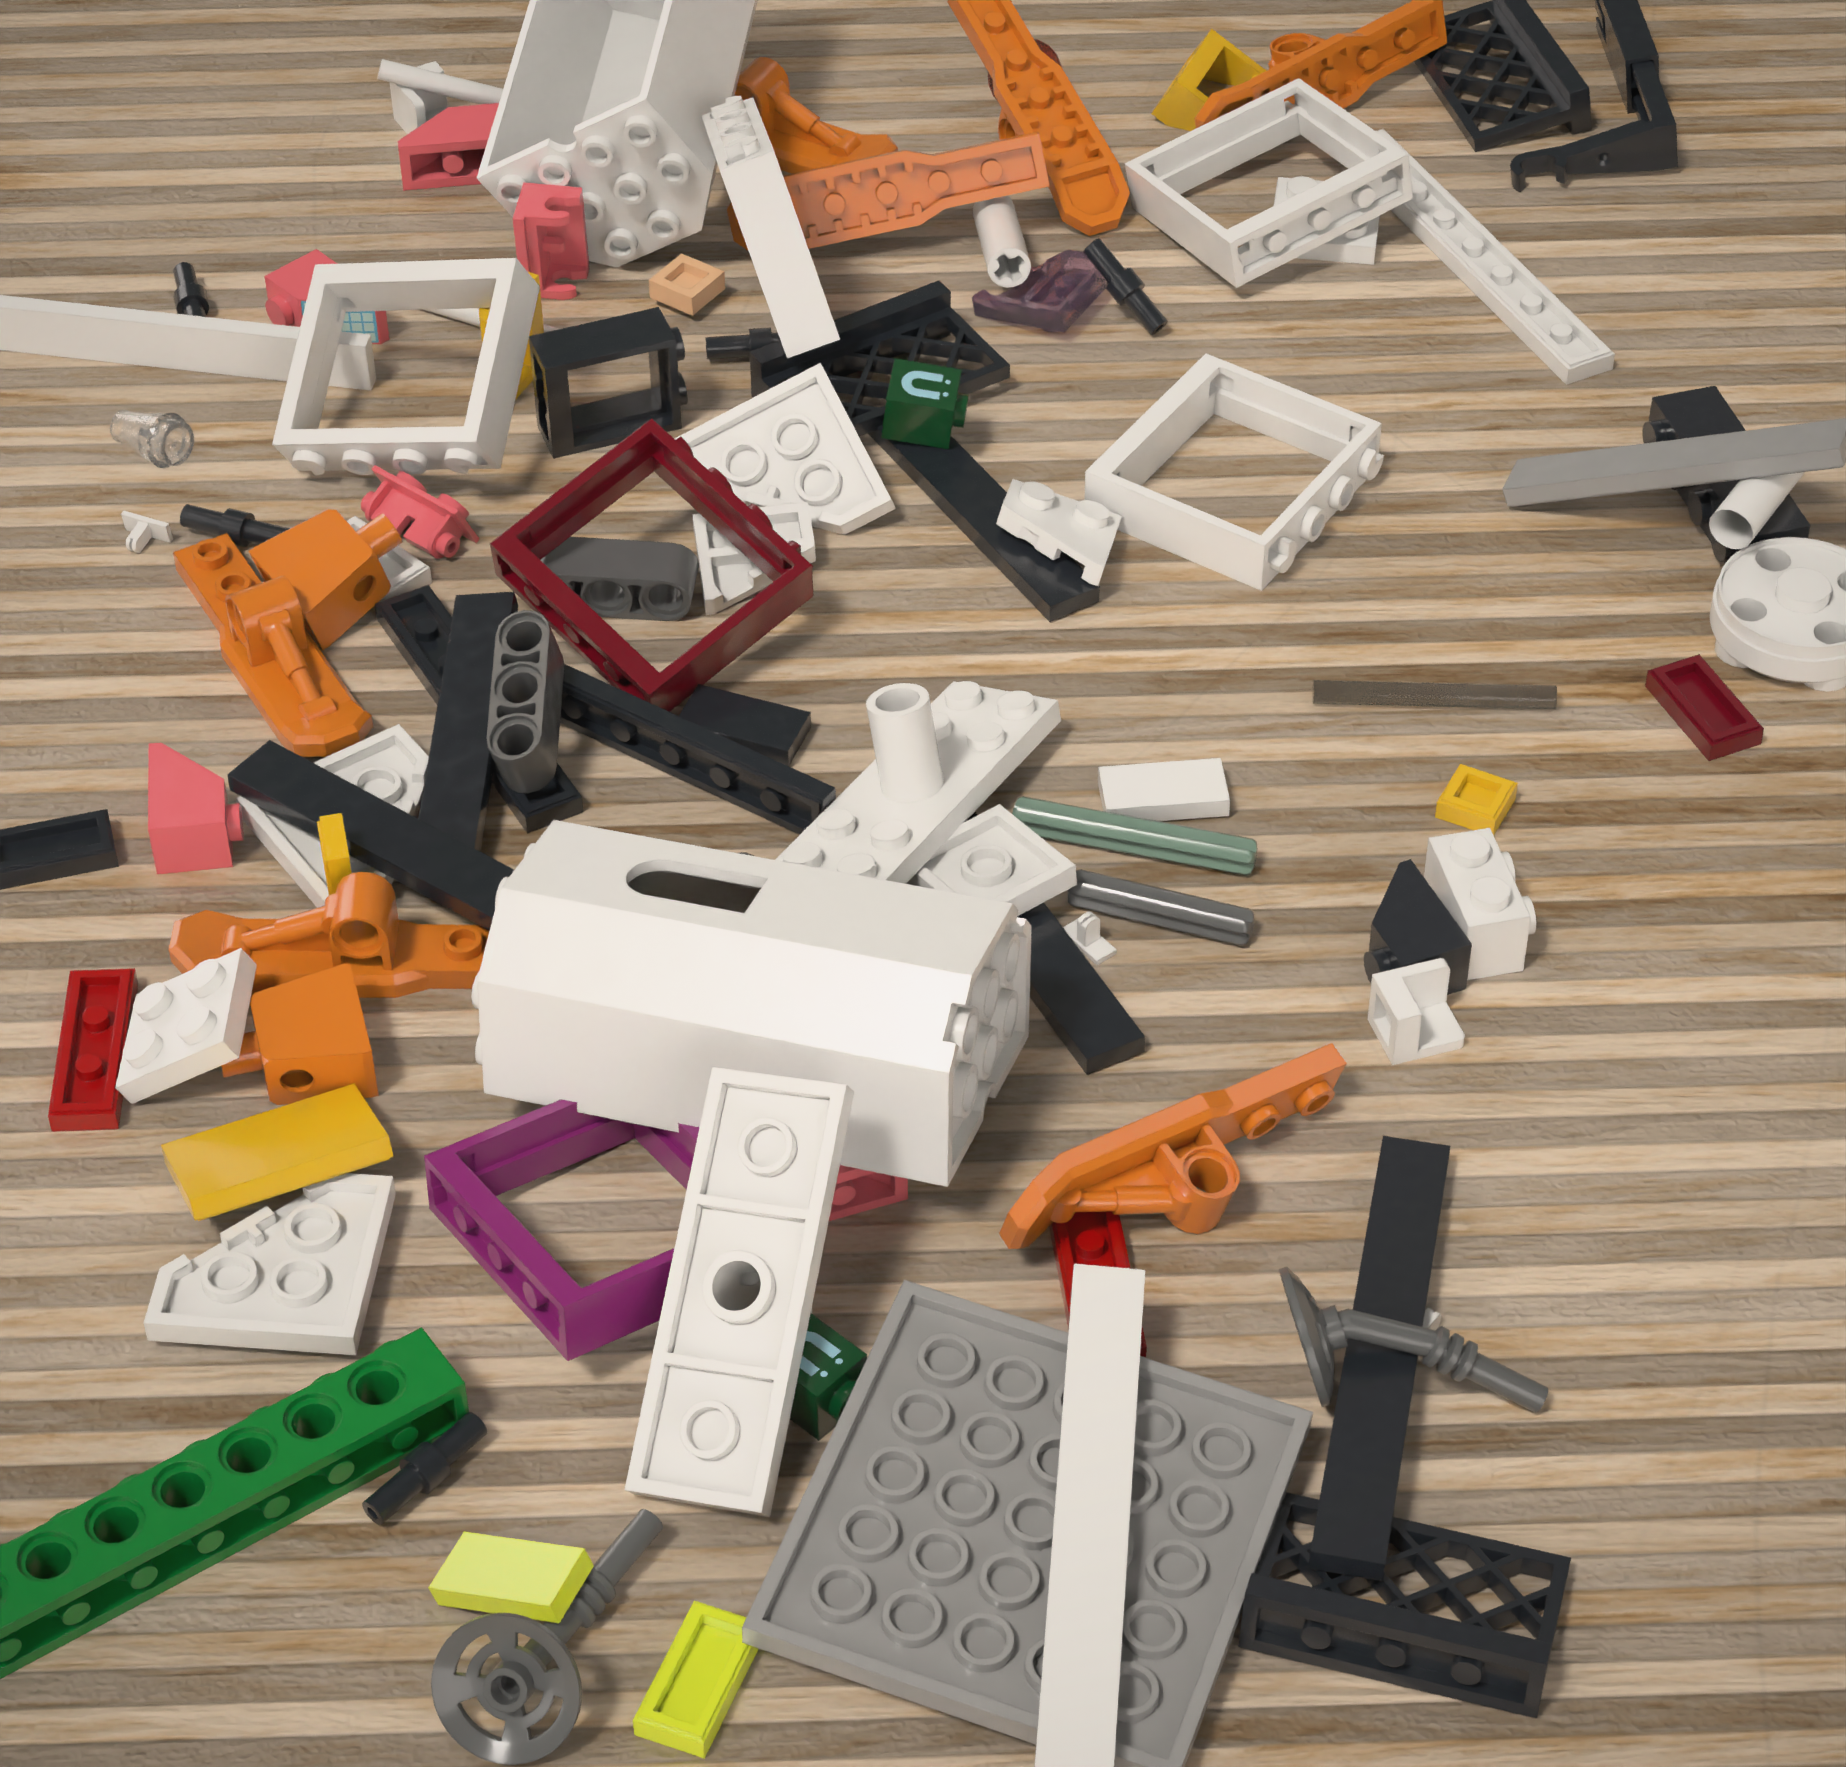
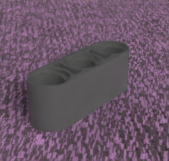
[541,537,699,621]
[487,610,564,794]

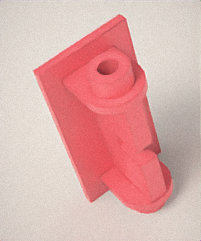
[361,465,480,559]

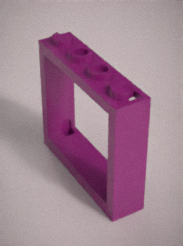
[424,1099,699,1361]

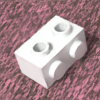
[1424,828,1536,980]

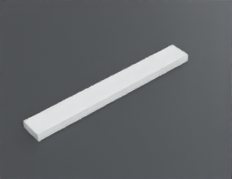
[1376,129,1615,385]
[0,295,376,391]
[1034,1264,1145,1767]

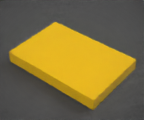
[161,1083,394,1221]

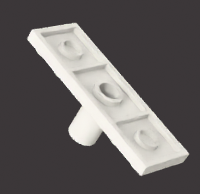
[775,681,1061,884]
[624,1067,854,1517]

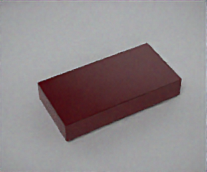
[1645,654,1764,761]

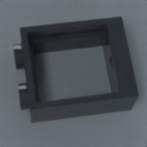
[529,307,688,459]

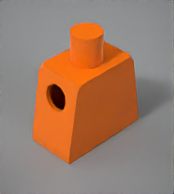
[248,509,402,650]
[221,963,379,1105]

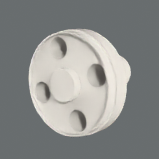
[1710,537,1846,692]

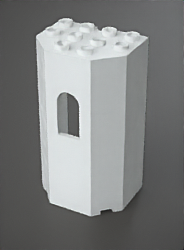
[477,0,758,268]
[471,820,1031,1187]

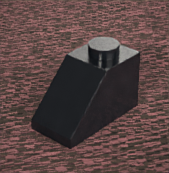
[1364,859,1472,995]

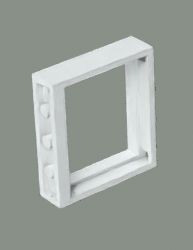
[1125,78,1413,288]
[701,96,840,358]
[272,258,540,476]
[1084,353,1384,591]

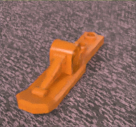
[947,0,1130,236]
[1194,0,1447,128]
[735,57,898,174]
[727,132,1050,250]
[173,533,373,757]
[169,872,489,998]
[999,1043,1347,1249]

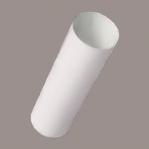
[973,195,1031,288]
[1709,472,1805,549]

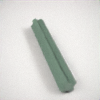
[1012,796,1258,876]

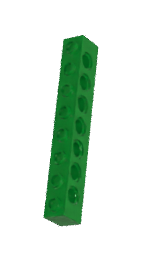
[0,1327,469,1679]

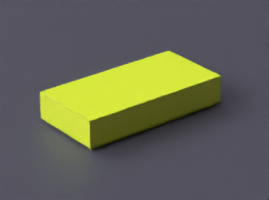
[428,1532,594,1623]
[633,1600,759,1759]

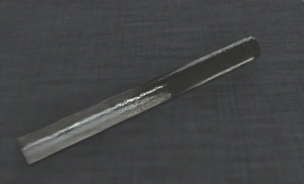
[1312,680,1557,709]

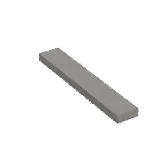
[1502,418,1846,507]

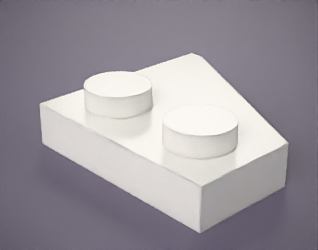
[996,479,1122,586]
[692,502,816,615]

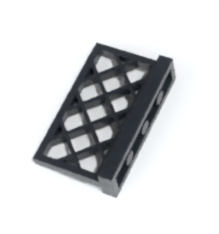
[1414,0,1592,152]
[750,280,1010,437]
[1238,1492,1571,1718]

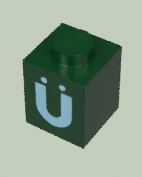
[881,358,969,449]
[790,1313,867,1441]

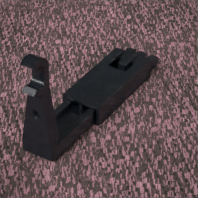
[1510,0,1678,192]

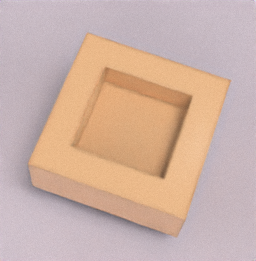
[649,253,725,316]

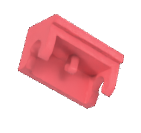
[513,182,590,300]

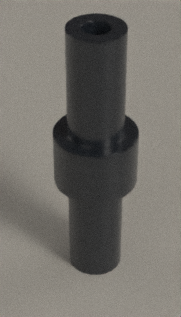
[1083,238,1168,335]
[173,262,209,317]
[705,327,780,359]
[180,504,290,547]
[362,1412,487,1525]

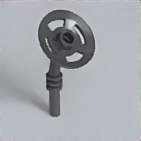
[1279,1267,1548,1413]
[431,1509,663,1765]

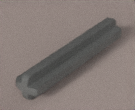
[1068,869,1254,946]

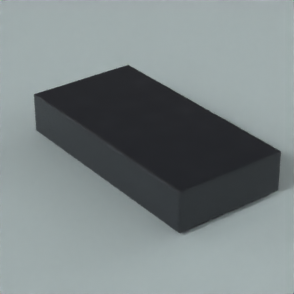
[679,684,811,766]
[0,809,119,890]

